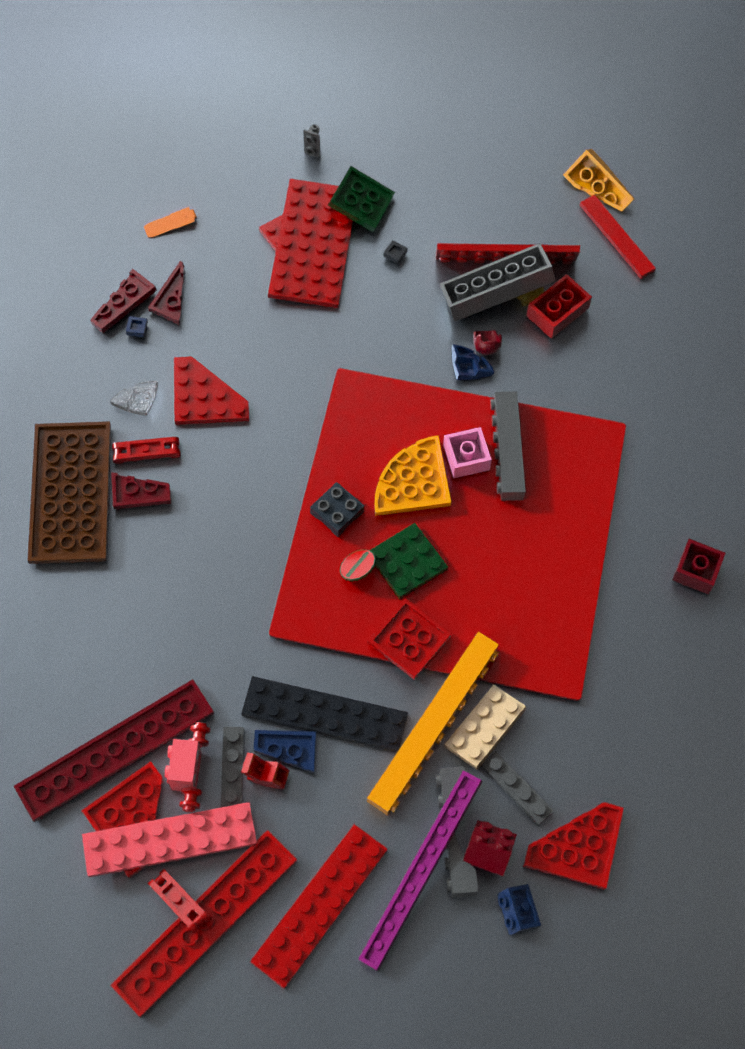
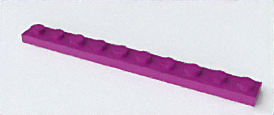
[358,770,482,971]

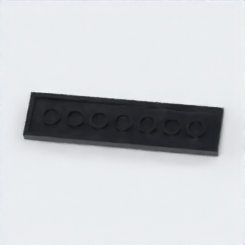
[241,676,408,752]

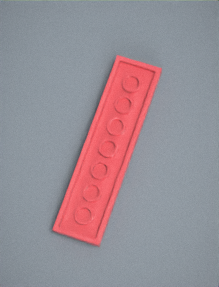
[82,802,257,878]

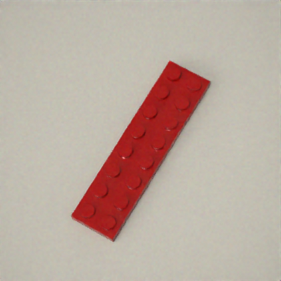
[435,243,580,264]
[250,824,388,989]

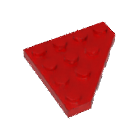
[174,356,249,425]
[81,761,163,879]
[523,802,624,890]

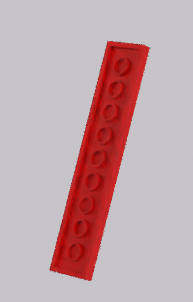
[110,830,297,1018]

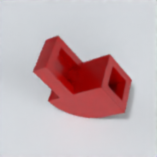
[241,753,290,789]

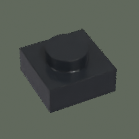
[383,240,408,264]

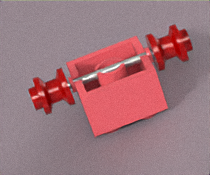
[165,722,211,812]

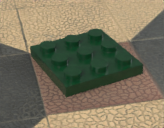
[328,166,395,232]
[370,523,448,599]

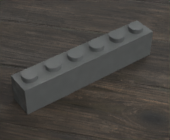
[490,391,526,501]

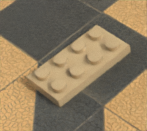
[444,685,526,770]

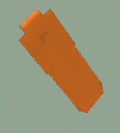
[144,207,197,237]

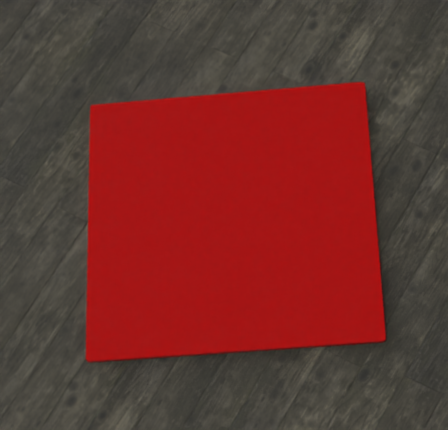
[269,368,626,701]

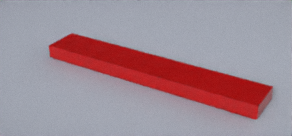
[580,195,656,279]

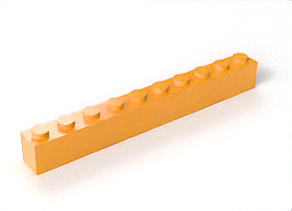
[367,632,499,816]

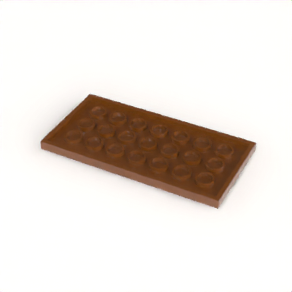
[27,421,111,564]

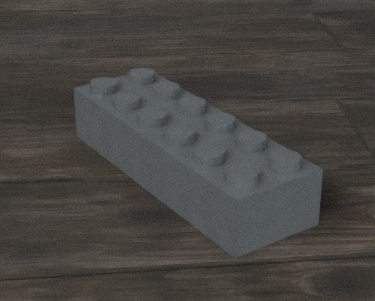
[440,243,556,321]

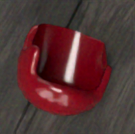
[473,330,502,355]

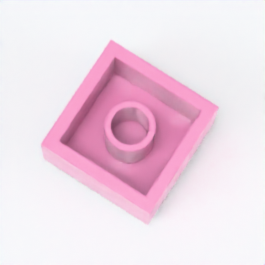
[443,427,491,478]

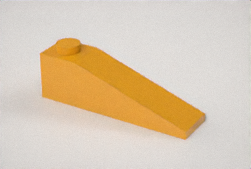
[563,149,634,212]

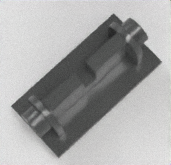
[303,124,320,158]

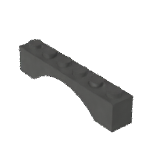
[436,767,478,898]

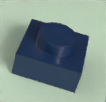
[126,316,148,337]

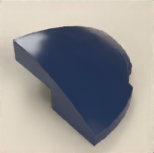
[452,344,495,380]

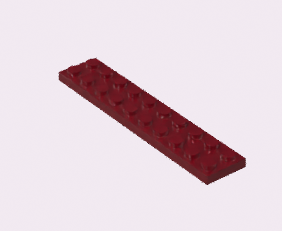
[13,679,214,822]

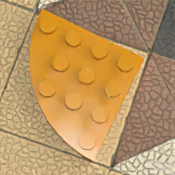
[375,436,451,516]

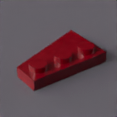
[111,472,171,509]

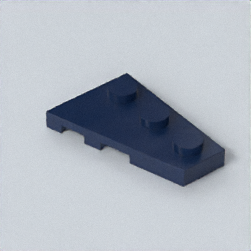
[253,730,316,774]

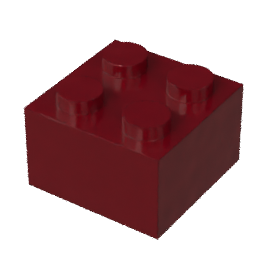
[672,539,726,595]
[463,820,517,876]

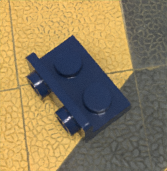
[497,884,542,935]

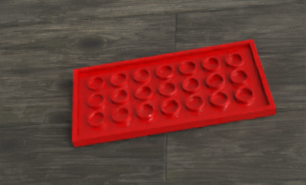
[268,178,353,308]

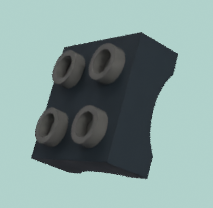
[310,482,364,537]

